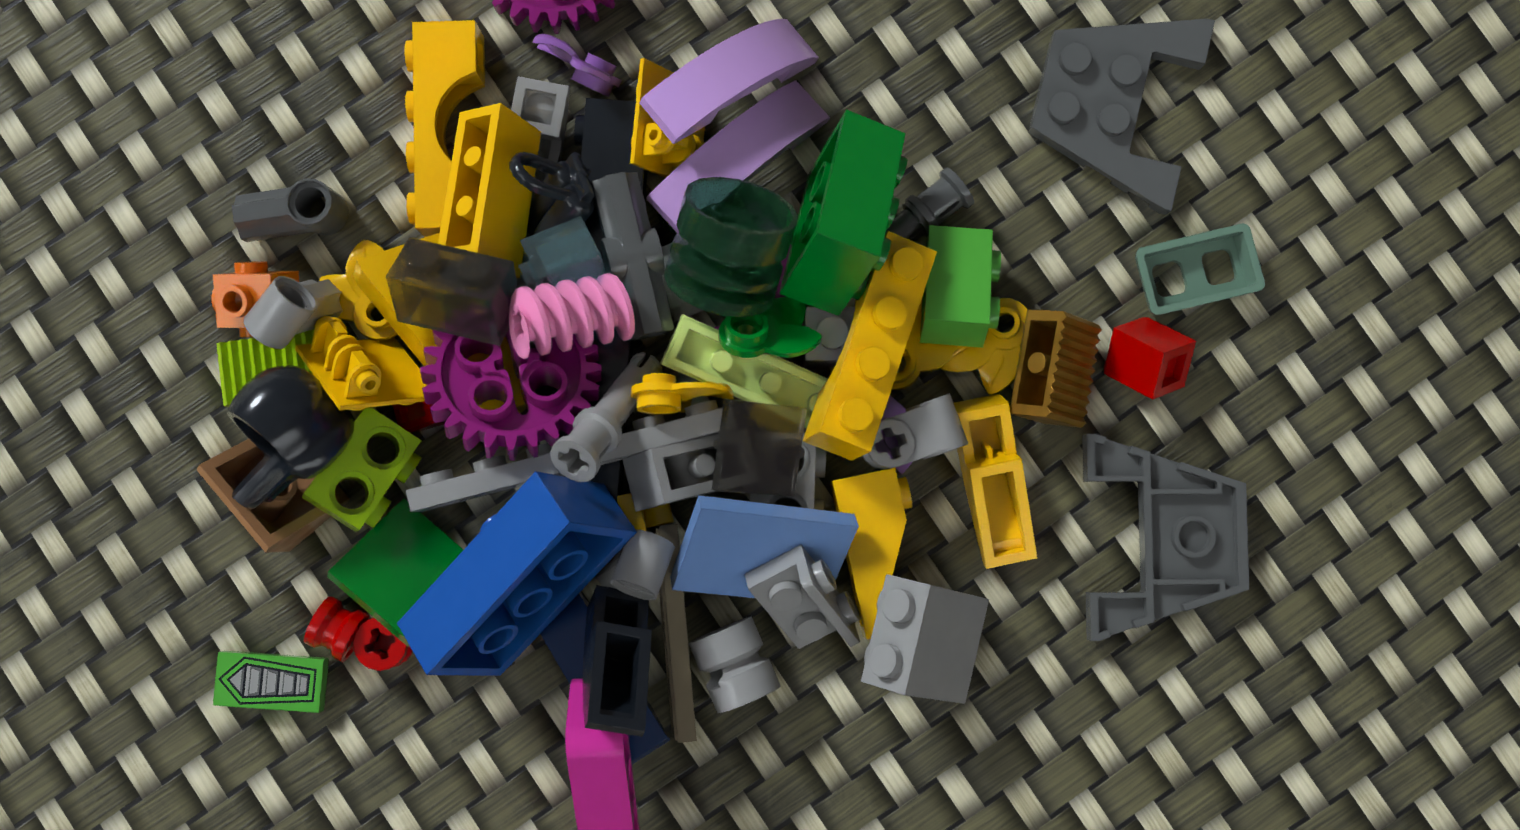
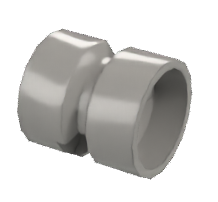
[689,616,781,713]

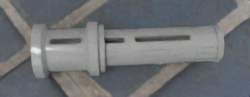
[550,352,663,482]

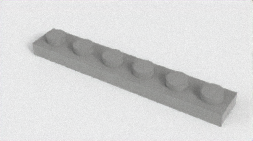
[406,400,735,512]

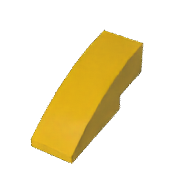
[954,394,1037,569]

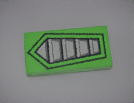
[213,651,329,713]

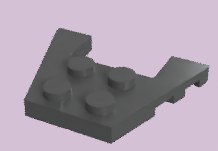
[1028,18,1215,215]
[1082,434,1249,641]

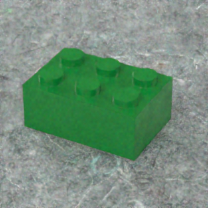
[779,109,908,316]

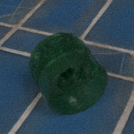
[664,177,798,317]

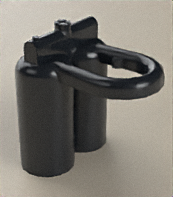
[509,152,595,264]

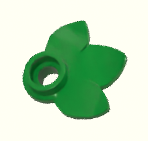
[718,282,822,358]

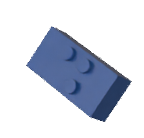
[397,471,637,676]

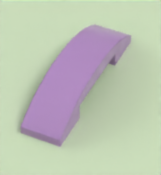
[639,19,819,144]
[647,80,830,238]

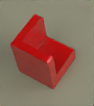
[1104,317,1196,400]

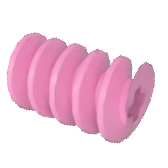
[509,273,635,359]

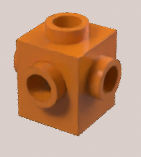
[211,261,299,337]

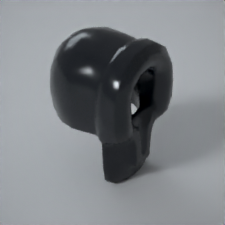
[227,365,354,509]

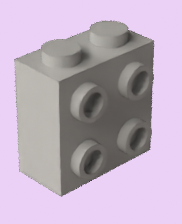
[861,574,989,704]

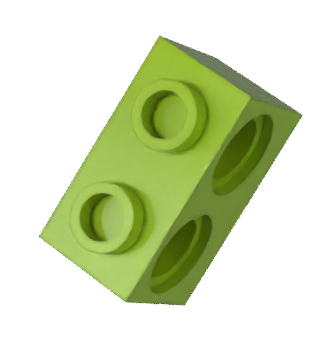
[302,407,422,532]

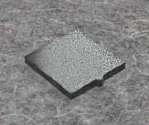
[711,398,807,497]

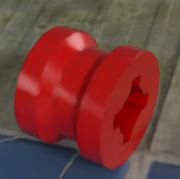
[303,596,370,662]
[353,618,413,671]

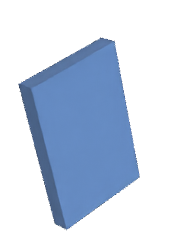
[670,495,859,598]

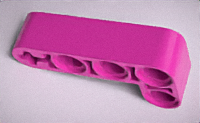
[565,678,640,830]

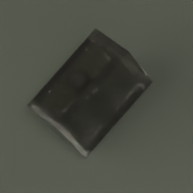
[386,237,518,346]

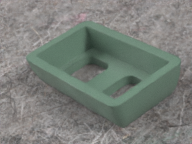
[1135,223,1265,315]

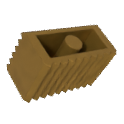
[1010,310,1102,428]

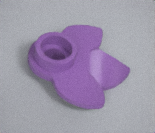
[532,34,622,97]

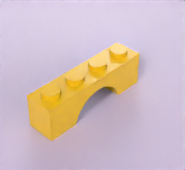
[404,20,485,237]
[802,231,937,461]

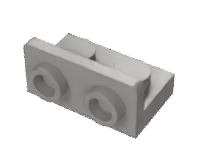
[745,545,861,649]

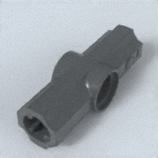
[591,172,674,341]

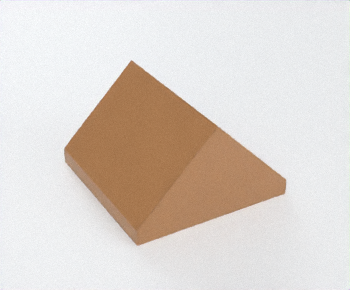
[197,439,350,553]

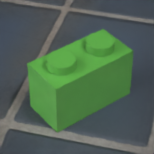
[920,225,1001,348]

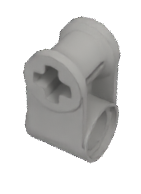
[862,393,968,469]

